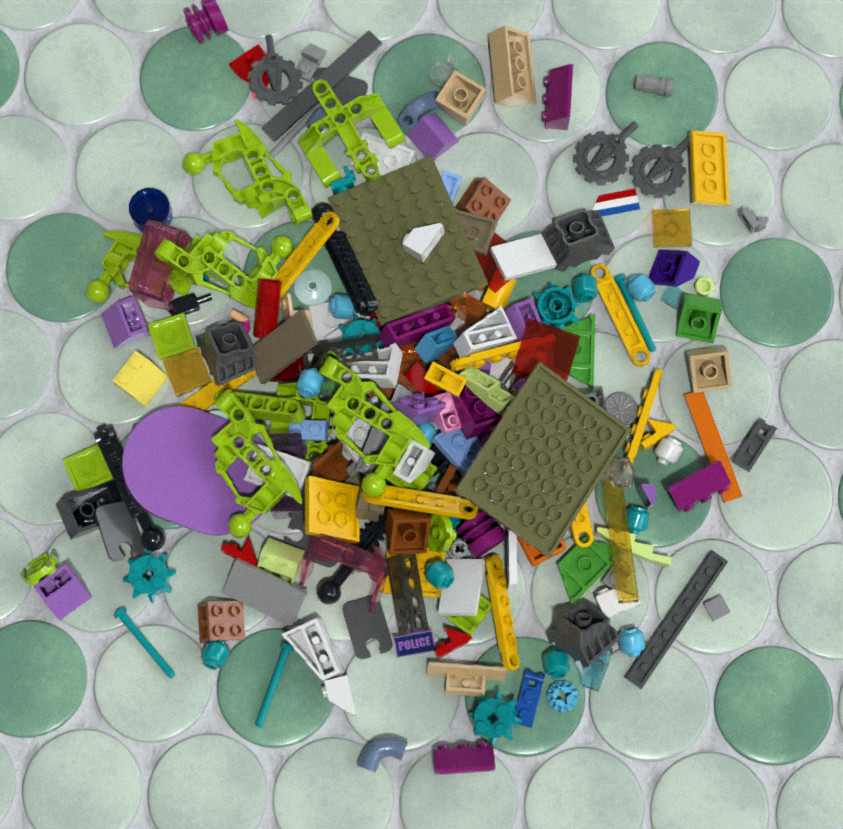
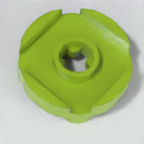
[428,514,456,553]
[20,552,58,586]

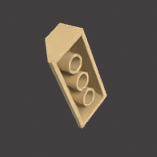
[488,26,537,106]

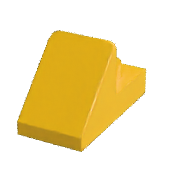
[424,362,467,397]
[639,419,677,452]

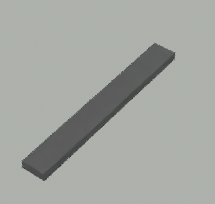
[262,30,382,142]
[625,550,728,689]

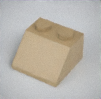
[435,70,486,126]
[687,345,732,393]

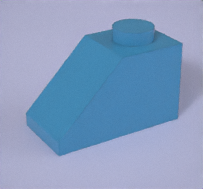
[414,326,459,363]

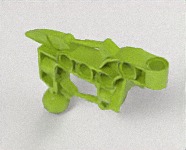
[182,119,313,225]
[154,230,294,309]
[86,231,224,304]
[318,356,431,498]
[211,388,303,538]

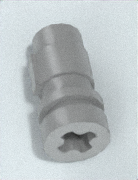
[635,75,675,97]
[446,538,467,559]

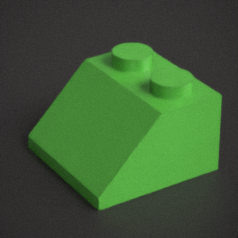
[676,293,722,343]

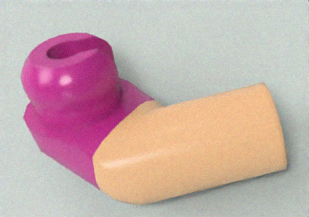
[229,308,251,333]

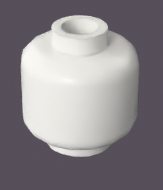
[654,436,683,466]

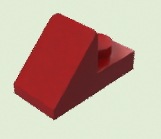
[404,360,441,397]
[221,537,258,567]
[434,628,472,659]

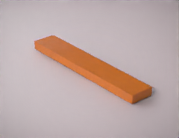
[684,392,742,503]

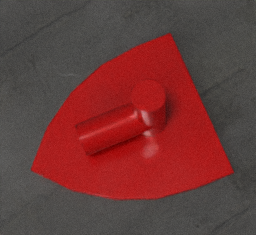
[228,44,269,87]

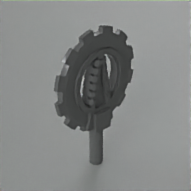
[248,34,303,106]
[573,121,639,185]
[630,137,690,198]

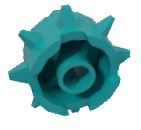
[530,283,582,333]
[336,315,381,356]
[123,550,176,603]
[469,690,523,745]

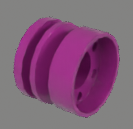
[183,0,229,44]
[456,511,508,559]

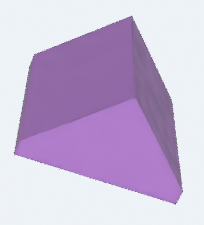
[407,113,459,160]

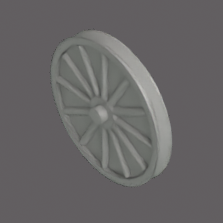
[605,392,638,426]

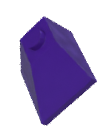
[648,249,700,287]

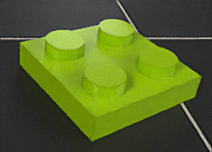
[148,313,196,361]
[63,444,114,493]

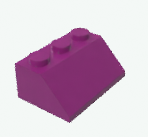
[542,64,573,130]
[440,385,502,440]
[668,460,731,513]
[433,743,496,775]

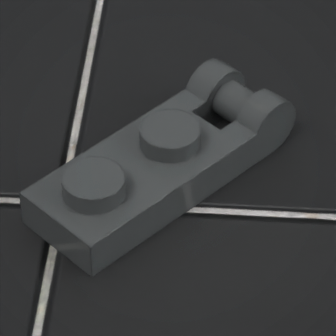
[733,418,777,472]

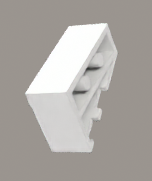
[453,306,517,357]
[338,343,403,388]
[281,618,344,681]

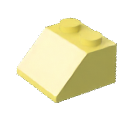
[112,350,169,408]

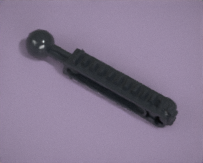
[311,202,378,317]
[93,424,166,551]
[317,506,399,605]

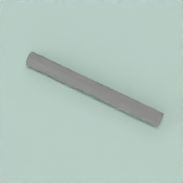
[269,103,320,159]

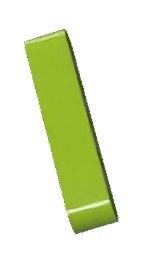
[214,391,306,424]

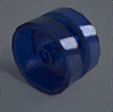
[129,188,173,235]

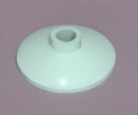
[294,269,332,306]

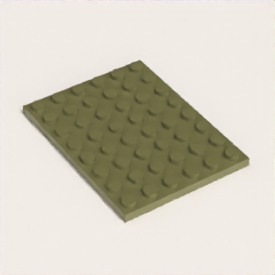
[328,156,488,328]
[454,361,632,558]

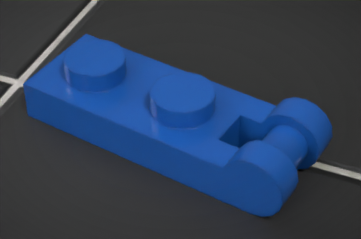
[516,669,545,728]

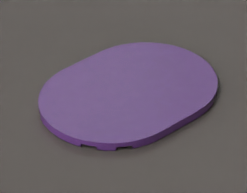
[122,406,264,536]

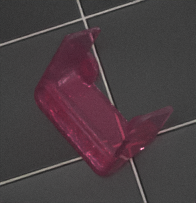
[129,220,193,312]
[299,534,388,613]

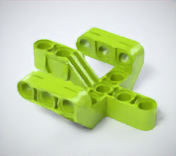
[298,80,406,188]
[269,350,369,468]

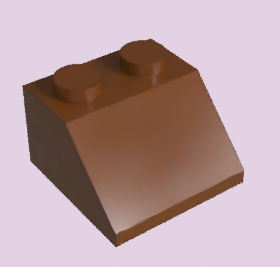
[385,508,431,555]

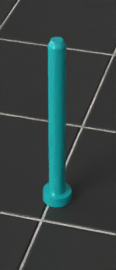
[614,274,656,353]
[113,607,175,679]
[255,642,294,728]

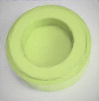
[695,277,714,297]

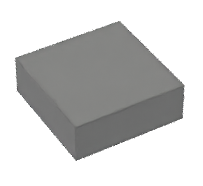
[703,595,731,621]

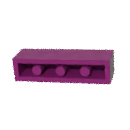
[378,303,456,348]

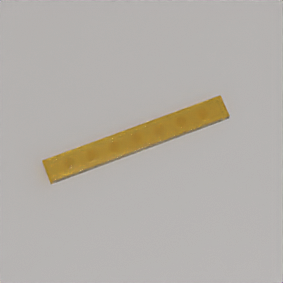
[601,456,639,603]

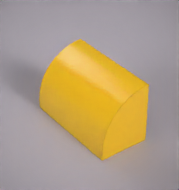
[481,269,517,312]

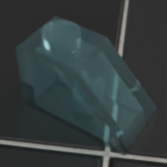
[580,648,613,692]

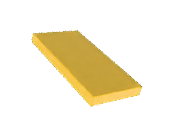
[689,130,729,206]

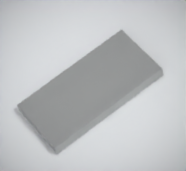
[222,558,307,627]

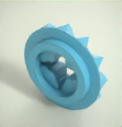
[547,681,579,712]

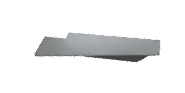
[355,384,413,475]

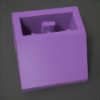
[101,296,150,349]
[504,298,546,343]
[391,393,446,425]
[34,564,92,621]

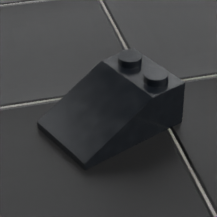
[56,481,123,540]

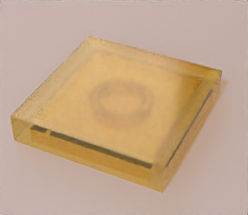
[652,209,692,248]
[162,348,212,397]

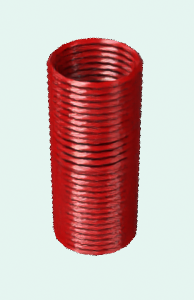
[253,279,282,339]

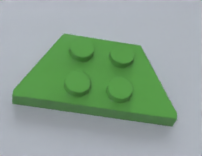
[555,314,595,387]
[557,537,625,605]

